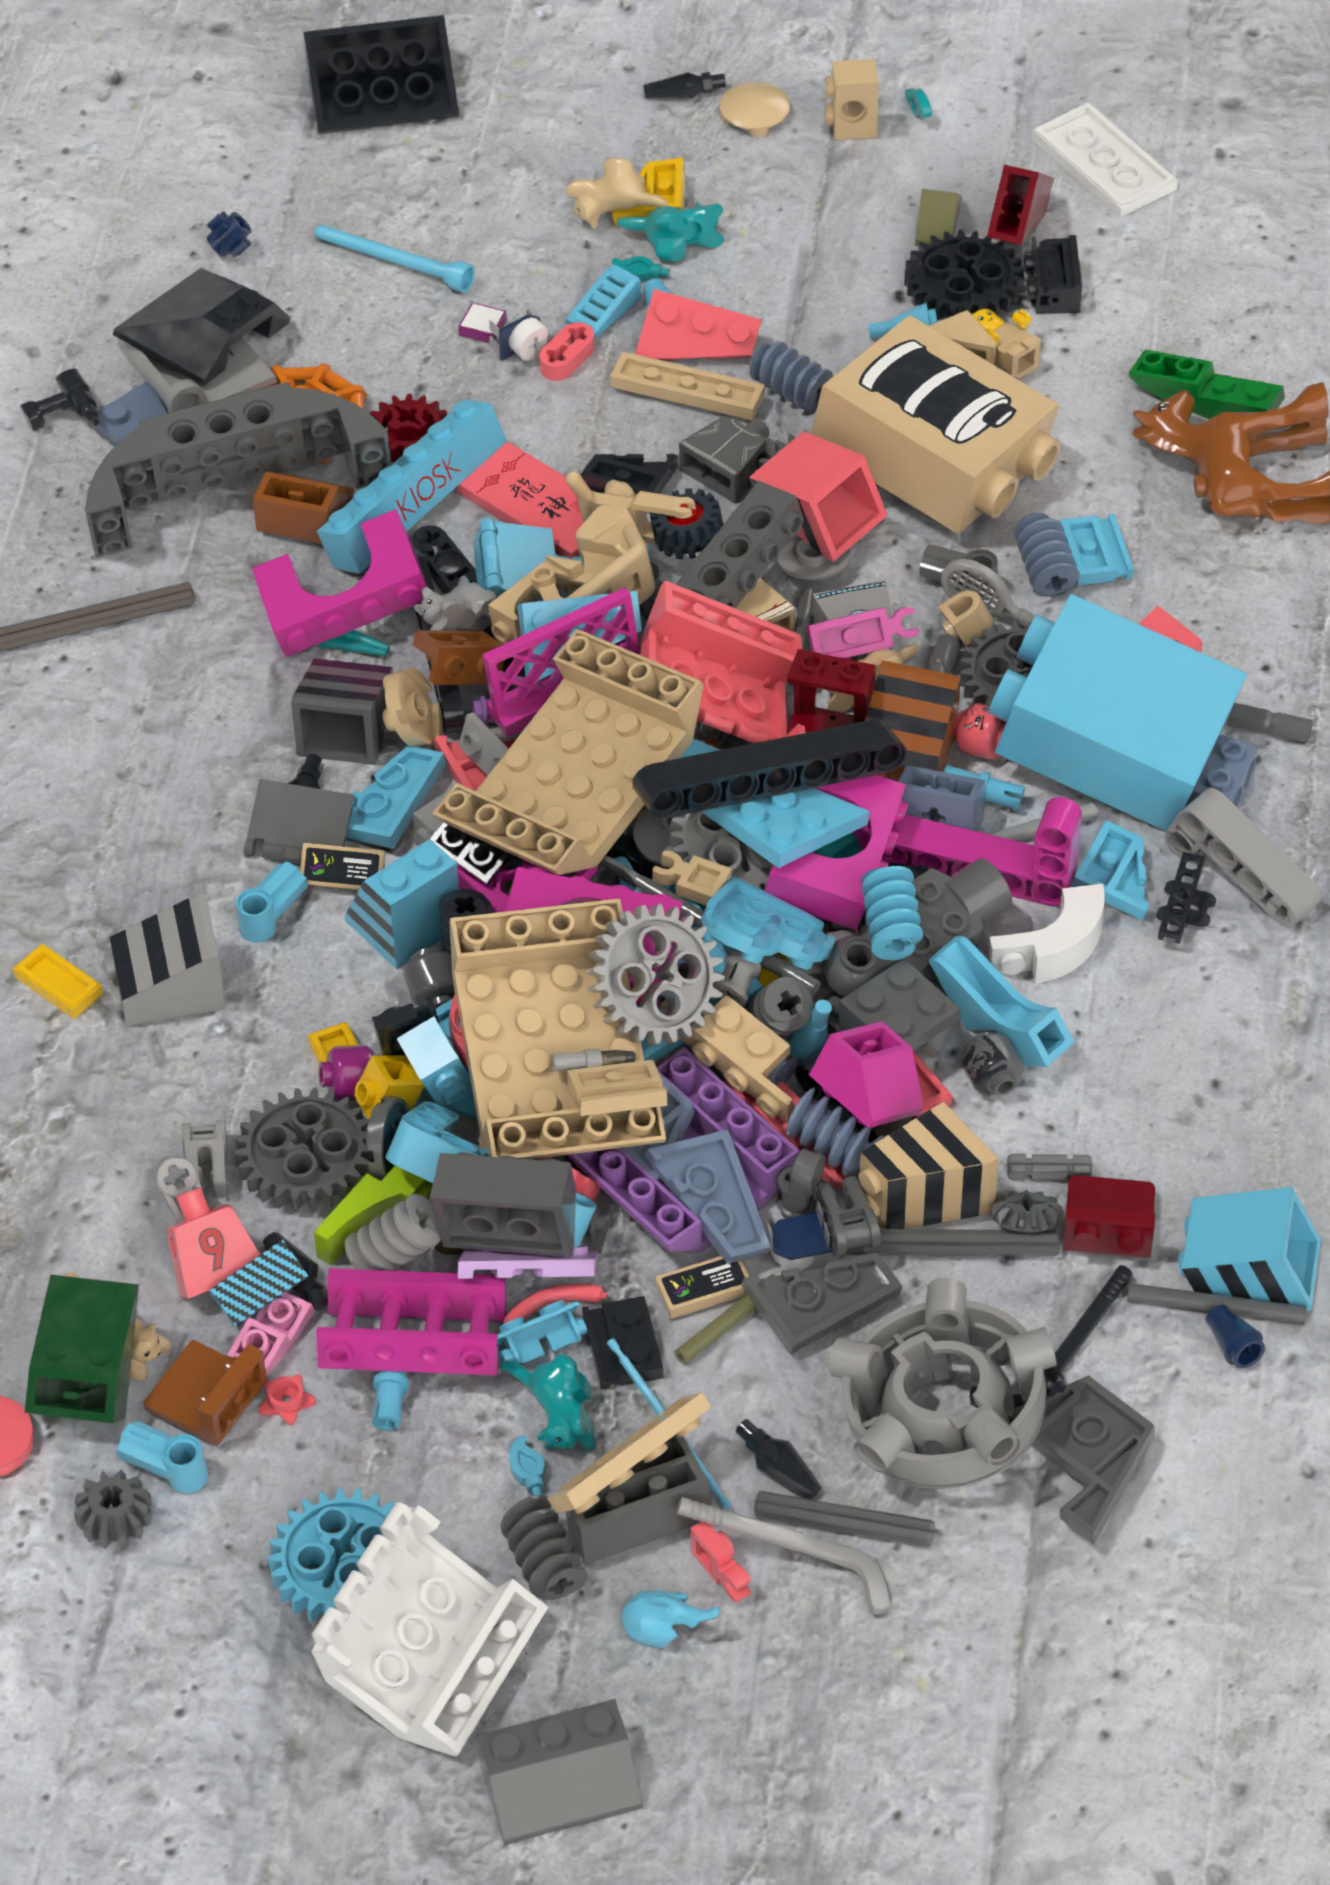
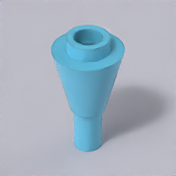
[869,303,938,339]
[787,1000,832,1061]

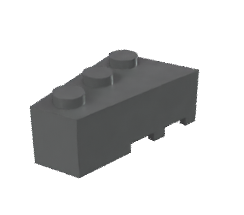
[566,1434,712,1565]

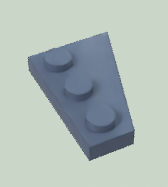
[91,381,167,446]
[644,1129,772,1264]

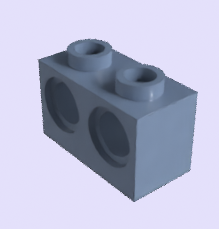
[1191,734,1258,809]

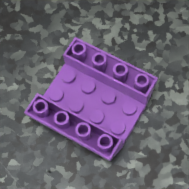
[566,1048,800,1252]

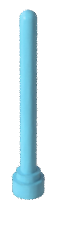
[315,225,475,293]

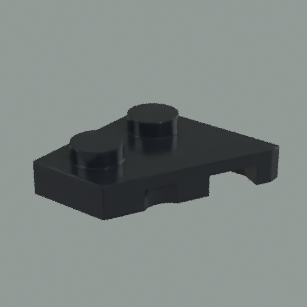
[580,454,679,495]

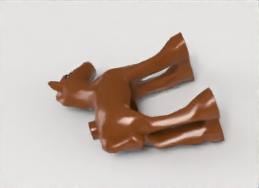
[1132,382,1330,524]

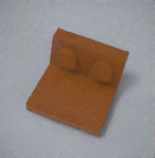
[144,1340,267,1447]

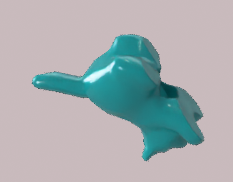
[617,201,724,262]
[500,1354,596,1451]

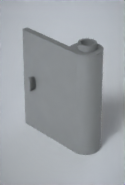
[118,337,277,412]

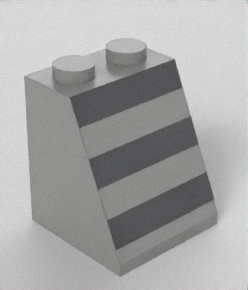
[104,893,226,1027]

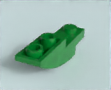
[1128,349,1285,419]

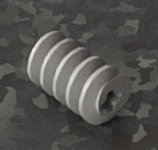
[344,1194,441,1271]

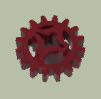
[370,394,447,463]

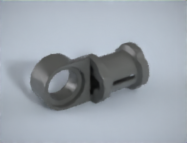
[777,1149,825,1218]

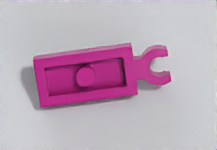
[806,607,919,658]

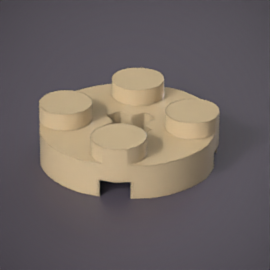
[382,668,443,748]

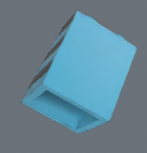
[345,839,459,969]
[1179,1187,1321,1311]

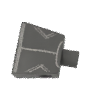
[679,416,770,504]

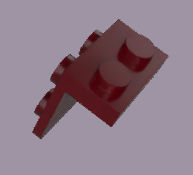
[1063,1175,1155,1258]

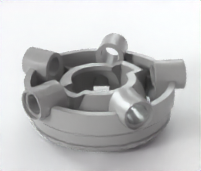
[829,1277,1057,1489]

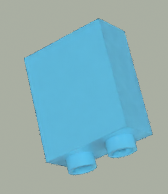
[988,593,1247,831]

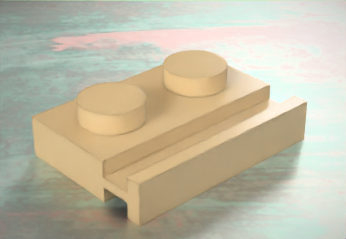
[567,1060,667,1116]

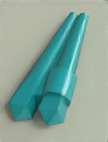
[318,630,390,657]

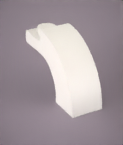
[988,884,1104,984]

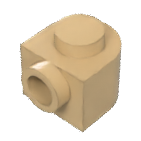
[938,591,993,647]

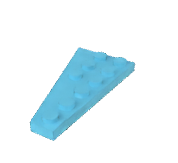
[680,739,870,868]

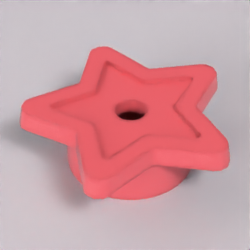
[258,1374,316,1425]

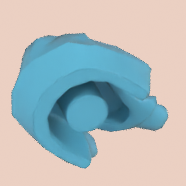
[621,1590,720,1648]

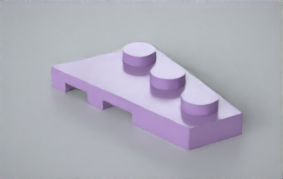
[458,1243,598,1279]

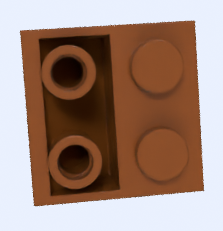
[253,471,355,544]

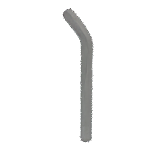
[676,1496,889,1615]

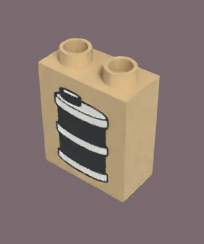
[811,315,1061,535]

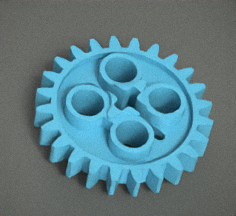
[268,1488,395,1623]

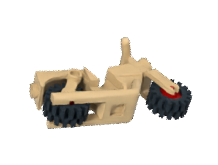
[488,471,724,644]

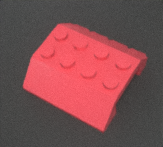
[641,581,805,743]

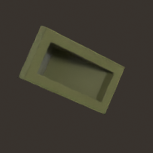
[915,189,962,246]

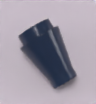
[1205,1304,1265,1368]

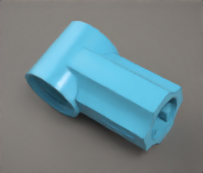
[236,861,308,943]
[116,1421,209,1494]

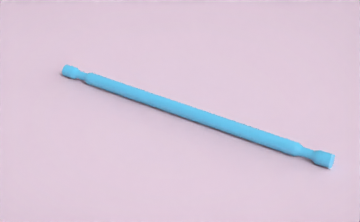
[607,1338,731,1510]

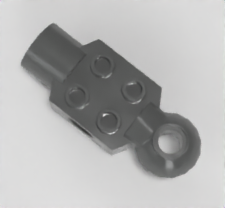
[822,858,1012,996]

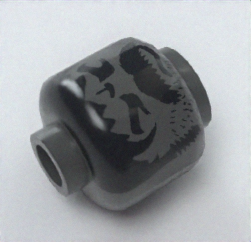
[961,1032,1024,1096]

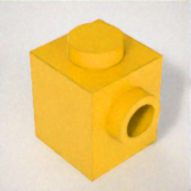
[355,1055,424,1119]

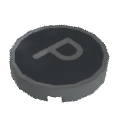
[366,1096,409,1181]

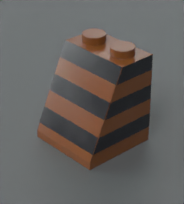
[865,660,961,782]

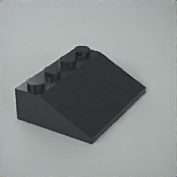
[303,15,459,134]

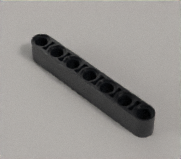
[632,719,907,819]

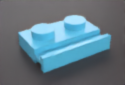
[1060,514,1134,586]

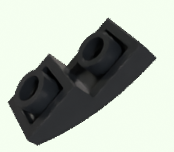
[430,822,513,886]

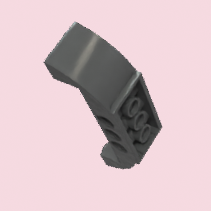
[85,382,391,557]

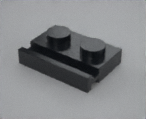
[372,997,440,1056]
[582,1296,664,1390]

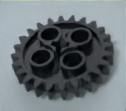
[904,230,1024,320]

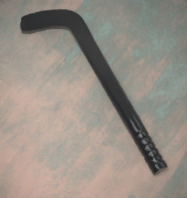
[969,1265,1133,1408]

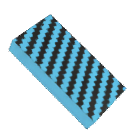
[209,1240,308,1328]

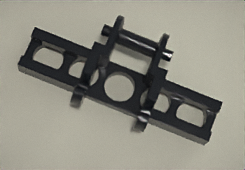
[1156,852,1216,944]

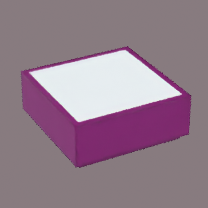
[458,302,507,343]

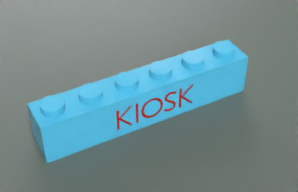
[317,400,507,573]

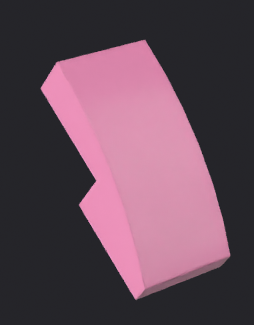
[227,1292,315,1375]

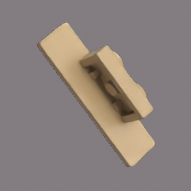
[660,994,793,1123]

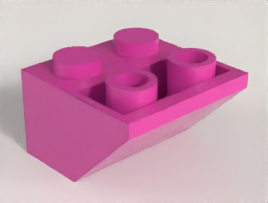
[809,1021,924,1128]

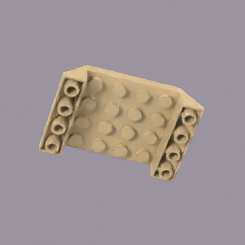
[432,629,703,875]
[449,898,666,1159]

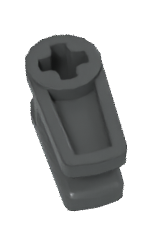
[817,1175,881,1256]

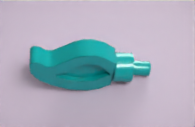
[904,88,933,118]
[612,256,670,282]

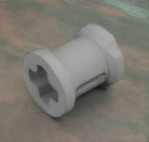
[713,951,761,1007]

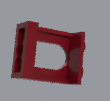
[786,649,876,735]

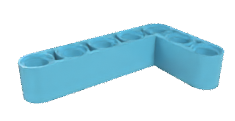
[386,1101,597,1247]

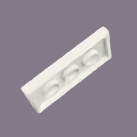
[1031,102,1178,218]

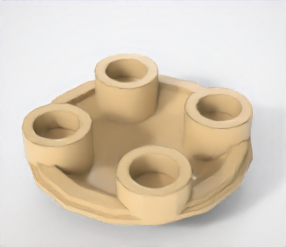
[720,82,790,137]

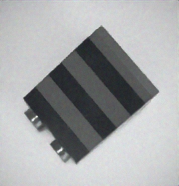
[291,658,393,765]

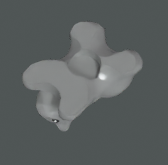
[414,576,497,631]

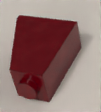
[987,164,1054,245]

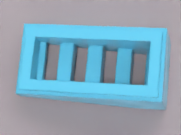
[566,264,641,339]

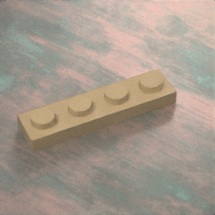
[610,351,765,420]
[547,1392,712,1514]

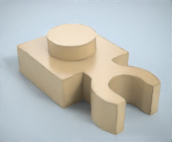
[653,851,732,906]

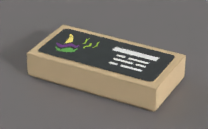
[300,843,386,890]
[655,1256,749,1319]

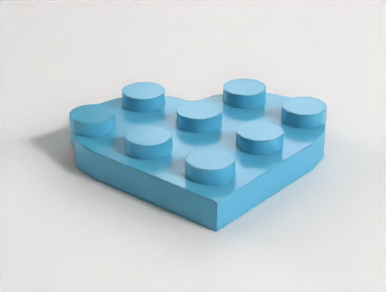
[701,876,836,970]

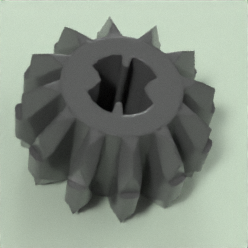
[74,1469,152,1550]

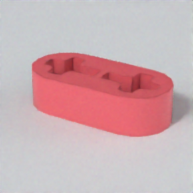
[539,322,595,380]

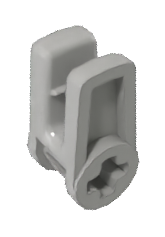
[181,1120,228,1198]
[153,1155,204,1223]

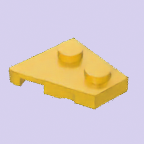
[612,158,685,226]

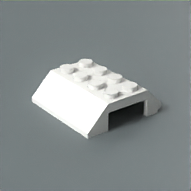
[311,1502,548,1756]

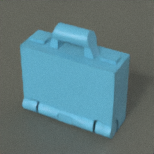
[473,518,572,598]

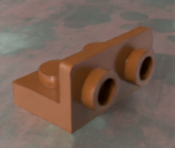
[413,630,505,685]

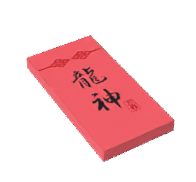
[457,441,583,560]

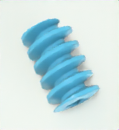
[861,866,923,961]

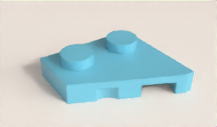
[1071,820,1149,921]

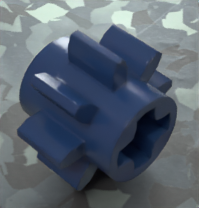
[206,211,252,257]

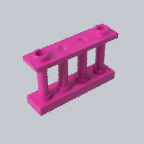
[316,1268,506,1375]

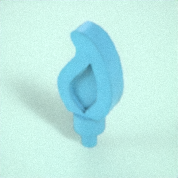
[510,1435,545,1496]

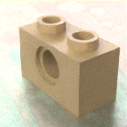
[825,59,879,140]

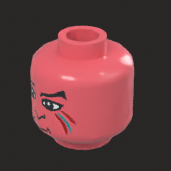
[953,703,1006,760]

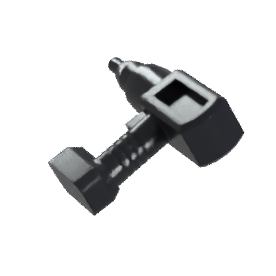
[20,368,100,432]

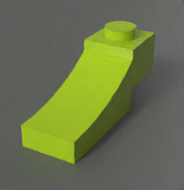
[314,1165,433,1265]

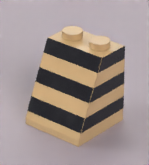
[859,1102,999,1229]

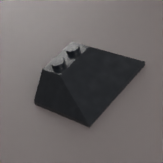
[113,268,291,386]

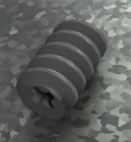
[743,977,813,1039]
[500,1495,588,1600]

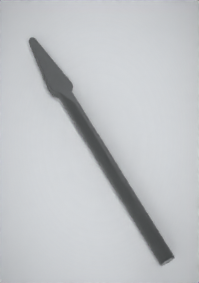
[599,855,821,996]

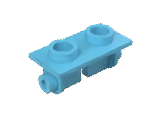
[497,1300,587,1366]

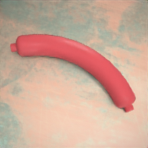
[503,1283,608,1324]

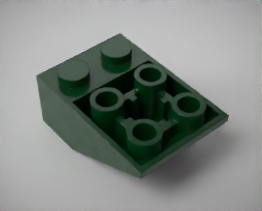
[24,1274,139,1423]

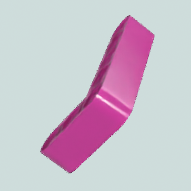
[881,797,1082,906]

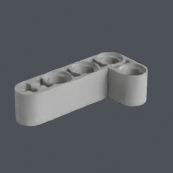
[1165,788,1322,928]

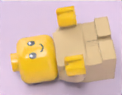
[971,309,1041,379]

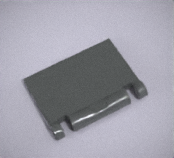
[244,779,355,864]

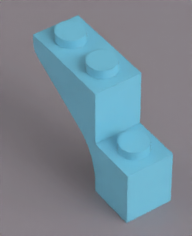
[928,936,1075,1067]

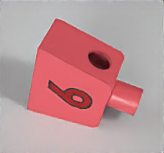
[166,1187,260,1299]

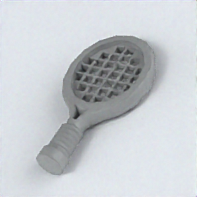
[941,559,1035,628]

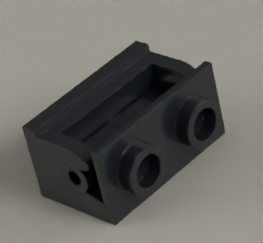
[1024,235,1082,314]

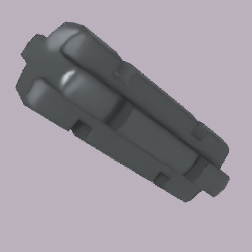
[1007,1154,1092,1180]

